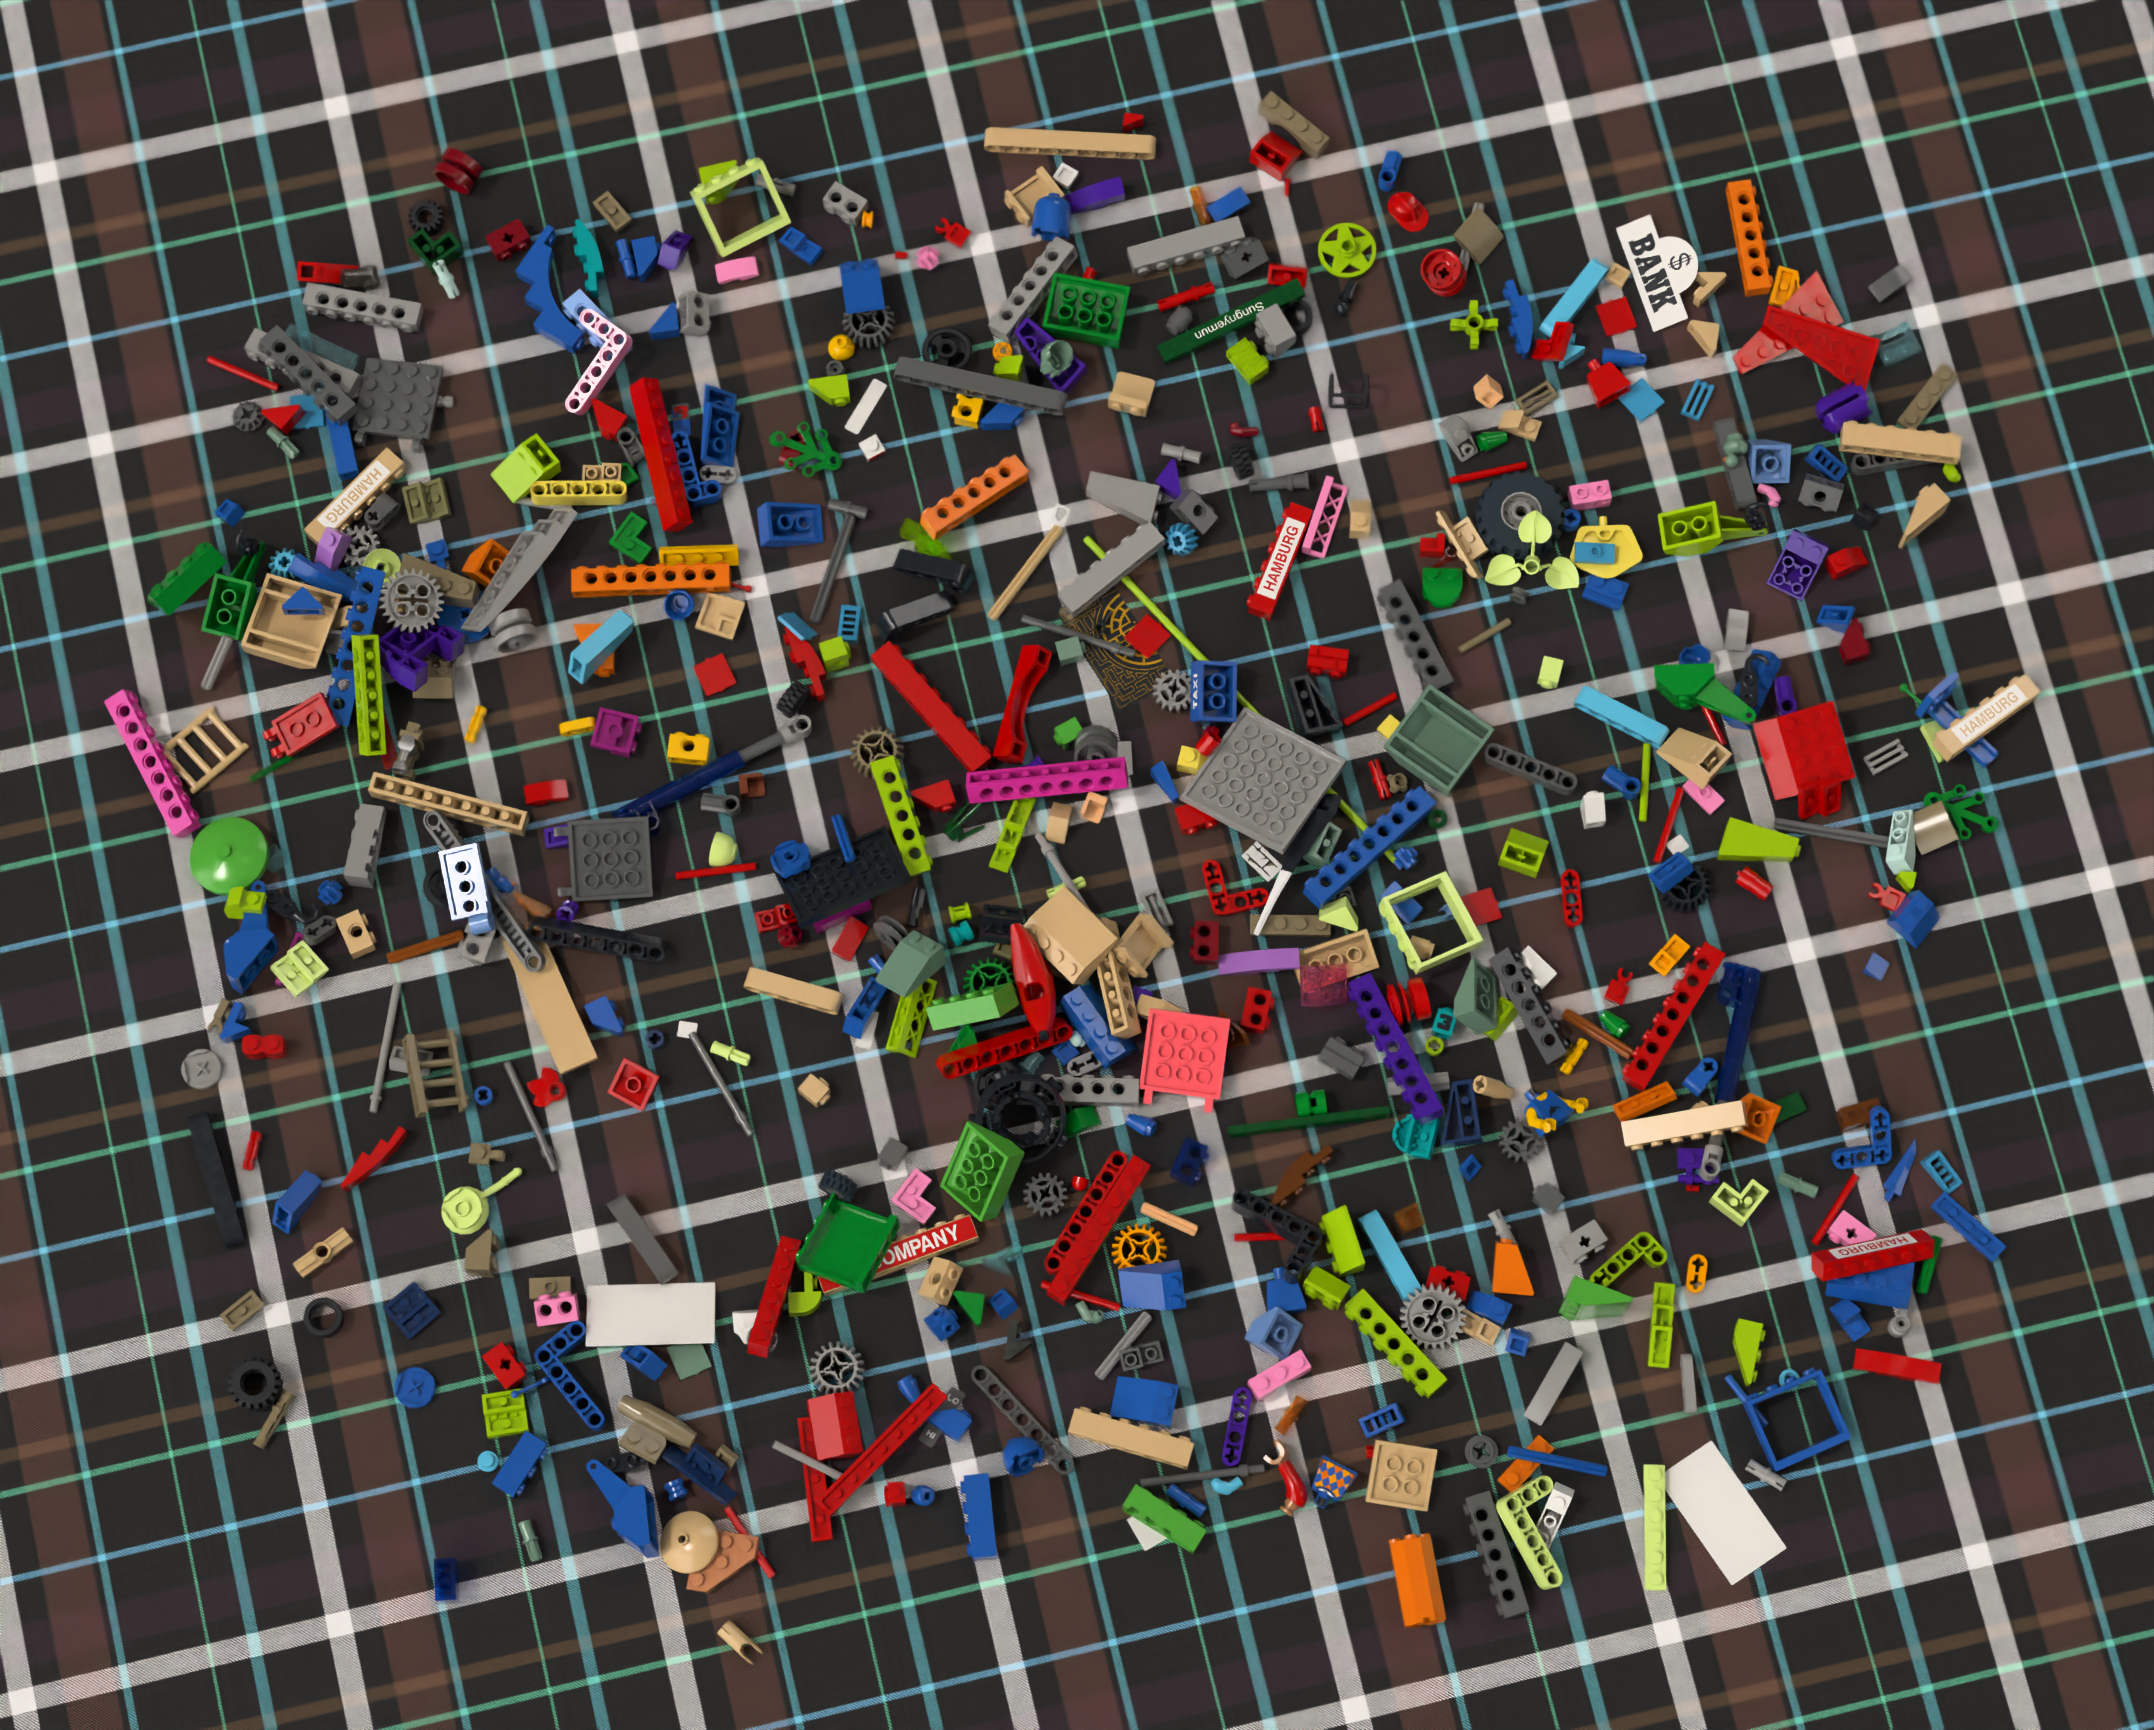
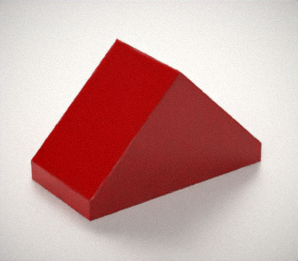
[261,404,305,435]

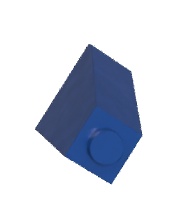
[272,1170,322,1234]

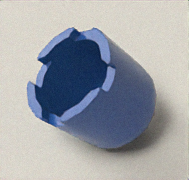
[1031,193,1071,241]

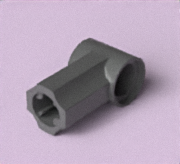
[701,793,742,817]

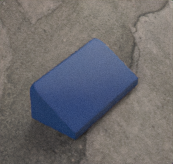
[1648,851,1694,894]
[1380,881,1423,925]

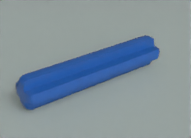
[831,814,856,863]

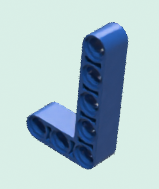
[535,1321,606,1431]

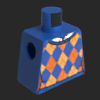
[1312,1455,1358,1509]

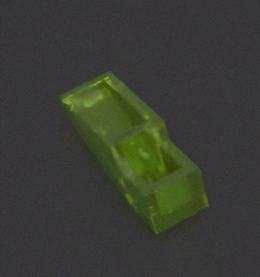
[900,517,952,560]

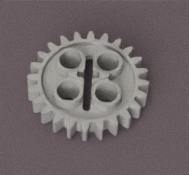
[379,568,444,633]
[1400,1282,1467,1350]

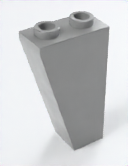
[1086,471,1163,524]

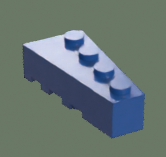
[1825,1262,1915,1309]

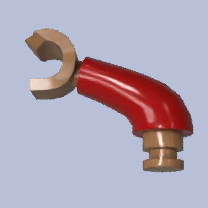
[1263,1440,1308,1517]

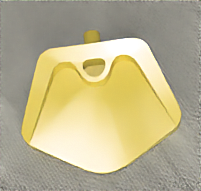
[1570,516,1643,579]

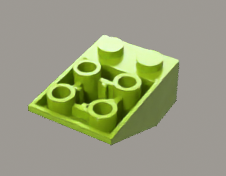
[490,433,561,504]

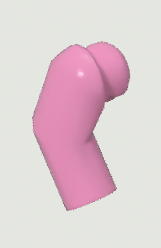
[1756,483,1781,508]

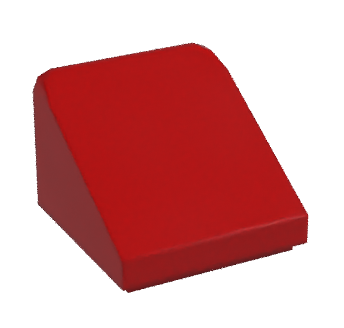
[1123,113,1144,133]

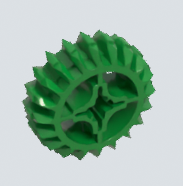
[963,958,1017,994]

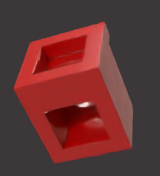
[884,1481,906,1507]

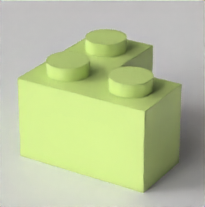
[1709,1179,1769,1227]

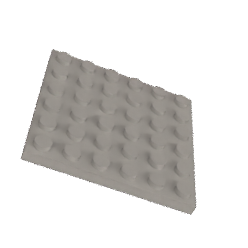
[1180,707,1346,855]

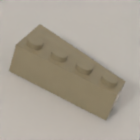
[397,553,480,609]

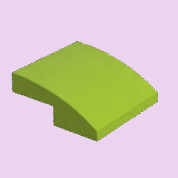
[482,1388,529,1439]

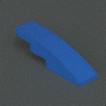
[288,553,370,606]

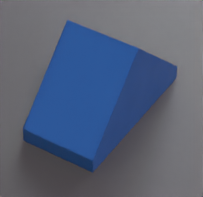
[649,302,680,340]
[282,586,325,615]
[1816,605,1855,634]

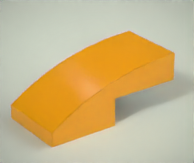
[1649,934,1691,977]

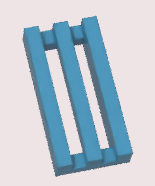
[1681,378,1715,422]

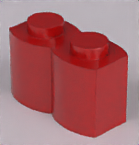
[242,1034,287,1060]

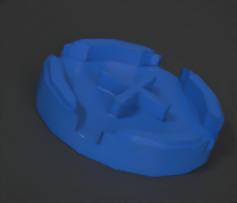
[394,1367,436,1409]

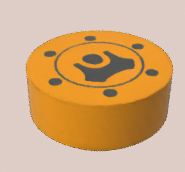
[993,342,1012,362]

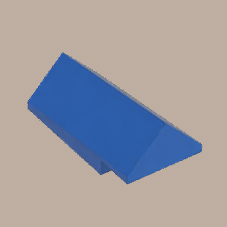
[701,384,740,468]

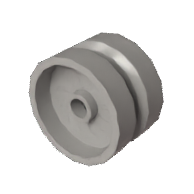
[488,608,538,653]

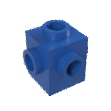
[924,1305,960,1342]

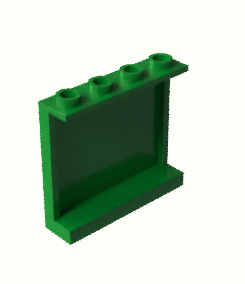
[796,1193,901,1294]

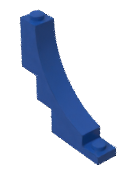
[515,224,585,354]

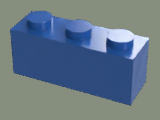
[492,1431,549,1498]

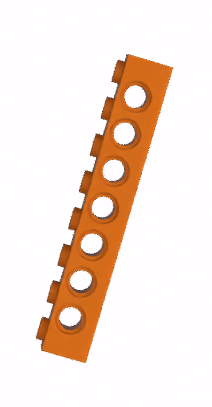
[571,561,731,598]

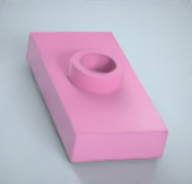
[1682,779,1725,815]

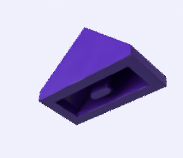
[1155,459,1181,500]

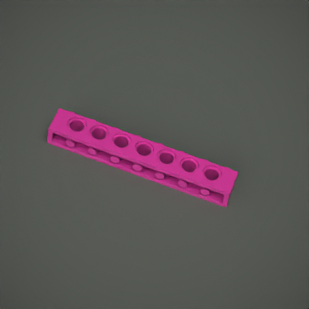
[104,689,201,838]
[966,757,1128,804]

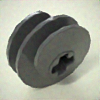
[873,916,908,951]

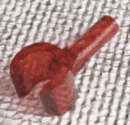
[1431,547,1456,568]

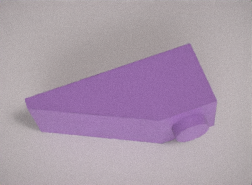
[314,527,353,572]

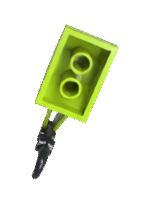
[1658,501,1769,557]

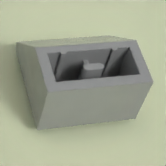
[1255,303,1296,359]

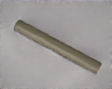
[1458,618,1512,654]

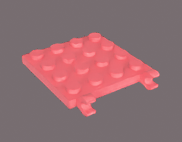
[1139,1008,1230,1113]

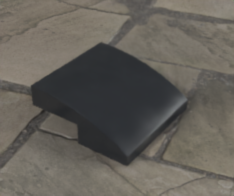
[979,904,1024,945]

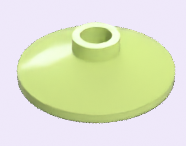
[363,548,401,588]

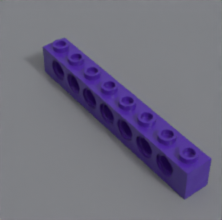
[1347,973,1443,1125]

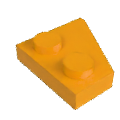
[1768,266,1801,307]

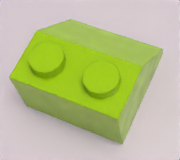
[698,160,739,205]

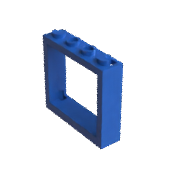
[1742,1367,1851,1471]

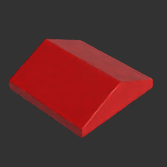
[607,1057,660,1112]

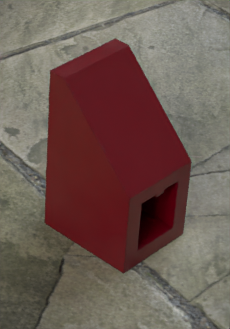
[1838,617,1871,666]

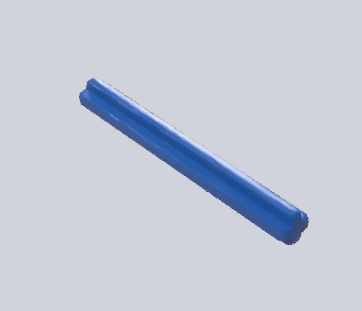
[1507,1446,1607,1476]

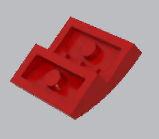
[1798,778,1841,820]

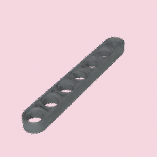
[971,1365,1074,1475]

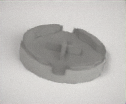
[181,1049,222,1090]

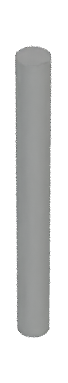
[772,1440,843,1479]

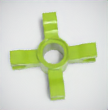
[1450,300,1498,349]

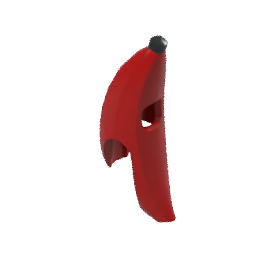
[1010,922,1056,1041]

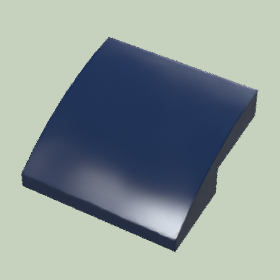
[382,1281,441,1339]

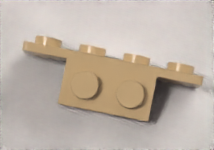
[1436,511,1490,579]

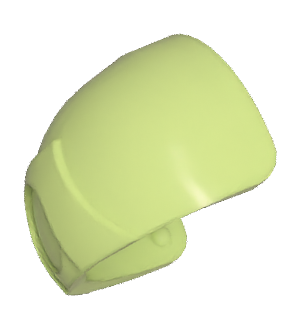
[709,832,738,867]

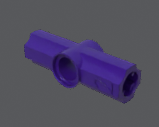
[1773,676,1797,716]

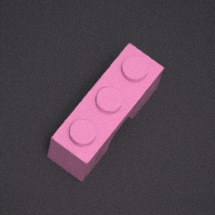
[1247,1349,1311,1402]

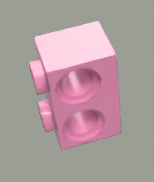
[1567,480,1612,511]
[534,1291,580,1326]

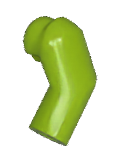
[1943,463,1961,483]

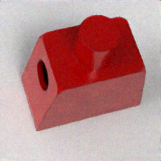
[1587,359,1631,409]

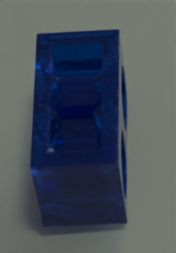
[1170,1137,1210,1187]

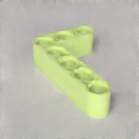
[1496,1475,1563,1590]

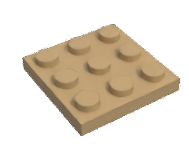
[1365,1439,1437,1511]

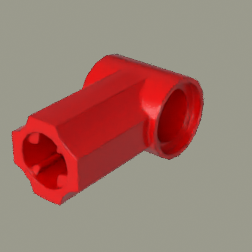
[1195,726,1222,757]

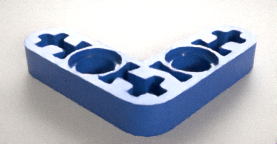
[1831,1106,1892,1169]

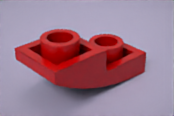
[523,780,569,805]
[754,903,798,934]

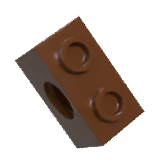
[1836,1098,1883,1133]

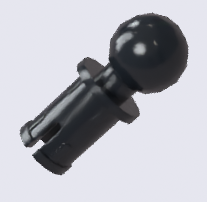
[1335,279,1359,315]

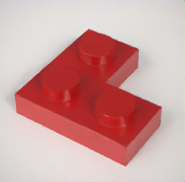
[1531,322,1574,361]

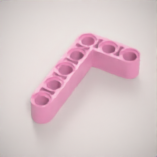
[565,309,633,415]

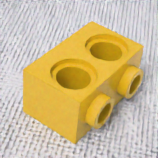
[952,394,985,429]

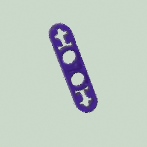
[1222,1387,1252,1467]

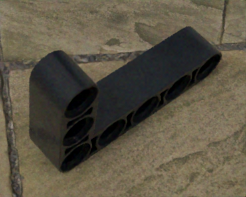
[1231,1189,1323,1284]

